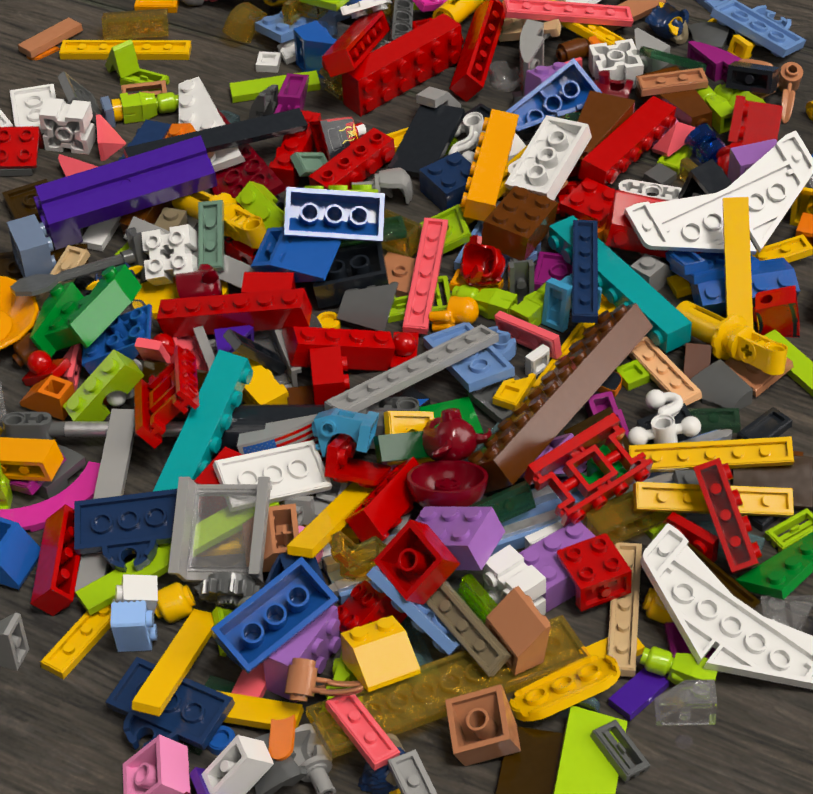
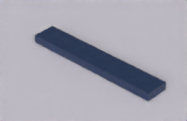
[572,220,598,323]

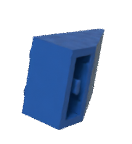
[251,227,341,283]
[82,304,152,375]

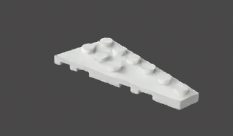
[178,76,245,172]

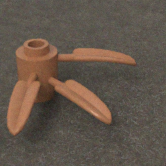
[739,59,803,124]
[285,658,363,702]

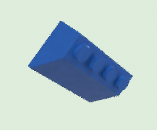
[284,187,385,242]
[689,257,800,315]
[211,557,339,673]

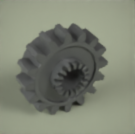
[199,572,260,610]

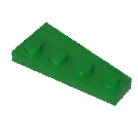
[736,532,813,600]

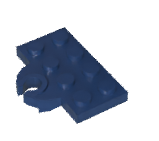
[74,489,177,573]
[105,657,235,750]

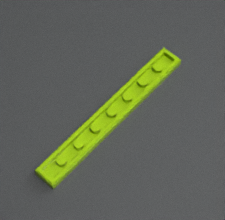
[75,502,279,615]

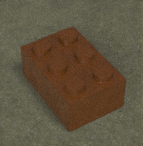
[481,186,558,261]

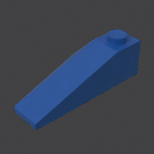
[505,58,602,132]

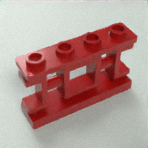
[134,345,199,449]
[524,412,654,527]

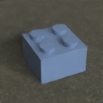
[7,214,56,278]

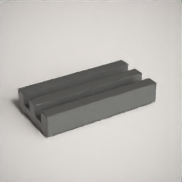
[590,720,651,782]

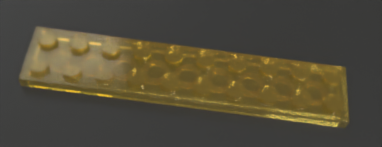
[306,615,590,759]

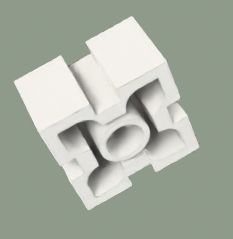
[588,39,644,89]
[39,98,97,155]
[141,224,198,286]
[483,545,546,615]

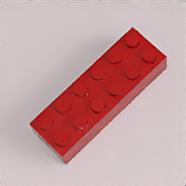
[341,13,462,117]

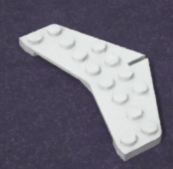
[624,131,813,255]
[640,523,813,690]

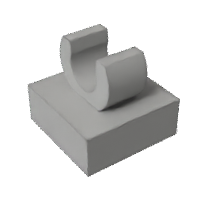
[284,495,315,526]

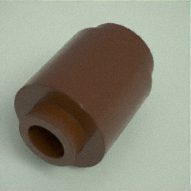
[556,38,589,63]

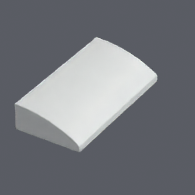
[504,115,592,200]

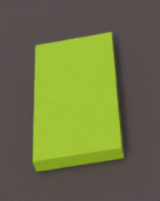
[553,706,628,794]

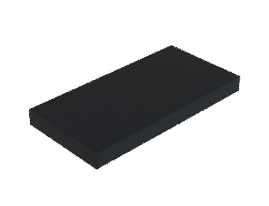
[388,104,465,178]

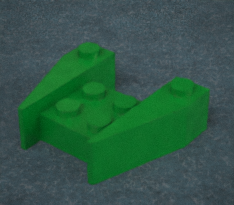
[29,264,142,357]

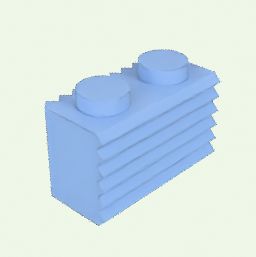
[111,600,157,652]

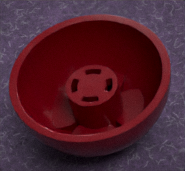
[407,460,488,508]

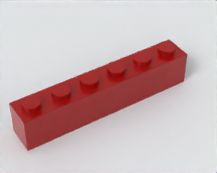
[449,0,505,102]
[322,10,390,78]
[578,96,677,186]
[157,288,312,337]

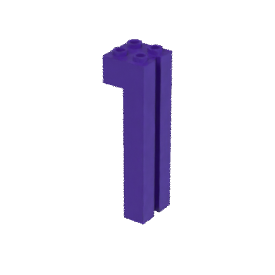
[33,135,217,250]

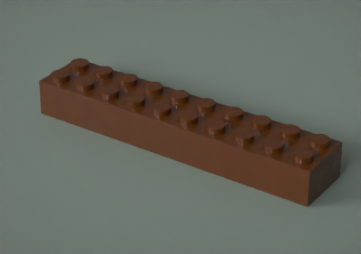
[468,303,653,493]

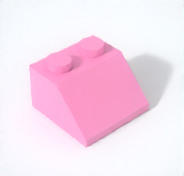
[123,734,191,794]

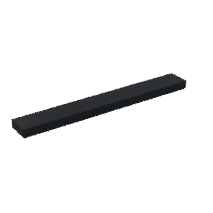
[124,108,308,158]

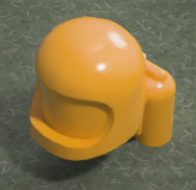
[429,296,479,332]

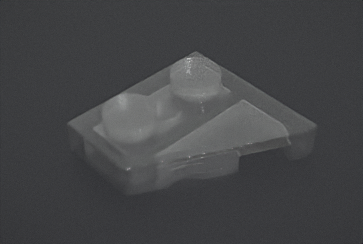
[760,595,813,631]

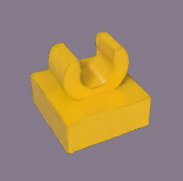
[727,35,755,59]

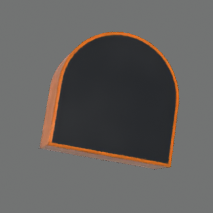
[597,371,622,397]

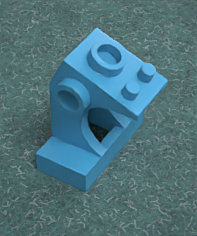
[541,273,602,332]
[312,408,379,457]

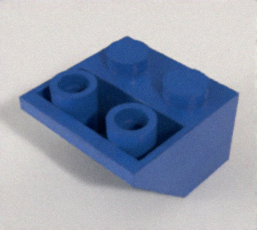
[293,20,340,80]
[0,517,41,590]

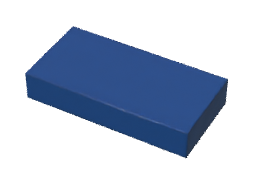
[666,251,708,275]

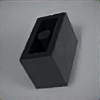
[726,61,780,94]

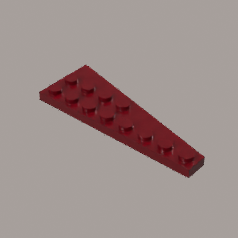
[212,109,286,209]

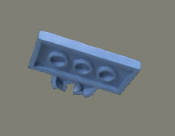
[710,0,806,58]
[254,3,350,43]
[423,322,517,393]
[366,565,463,655]

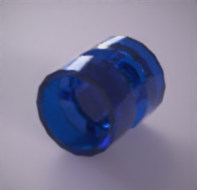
[684,123,726,164]

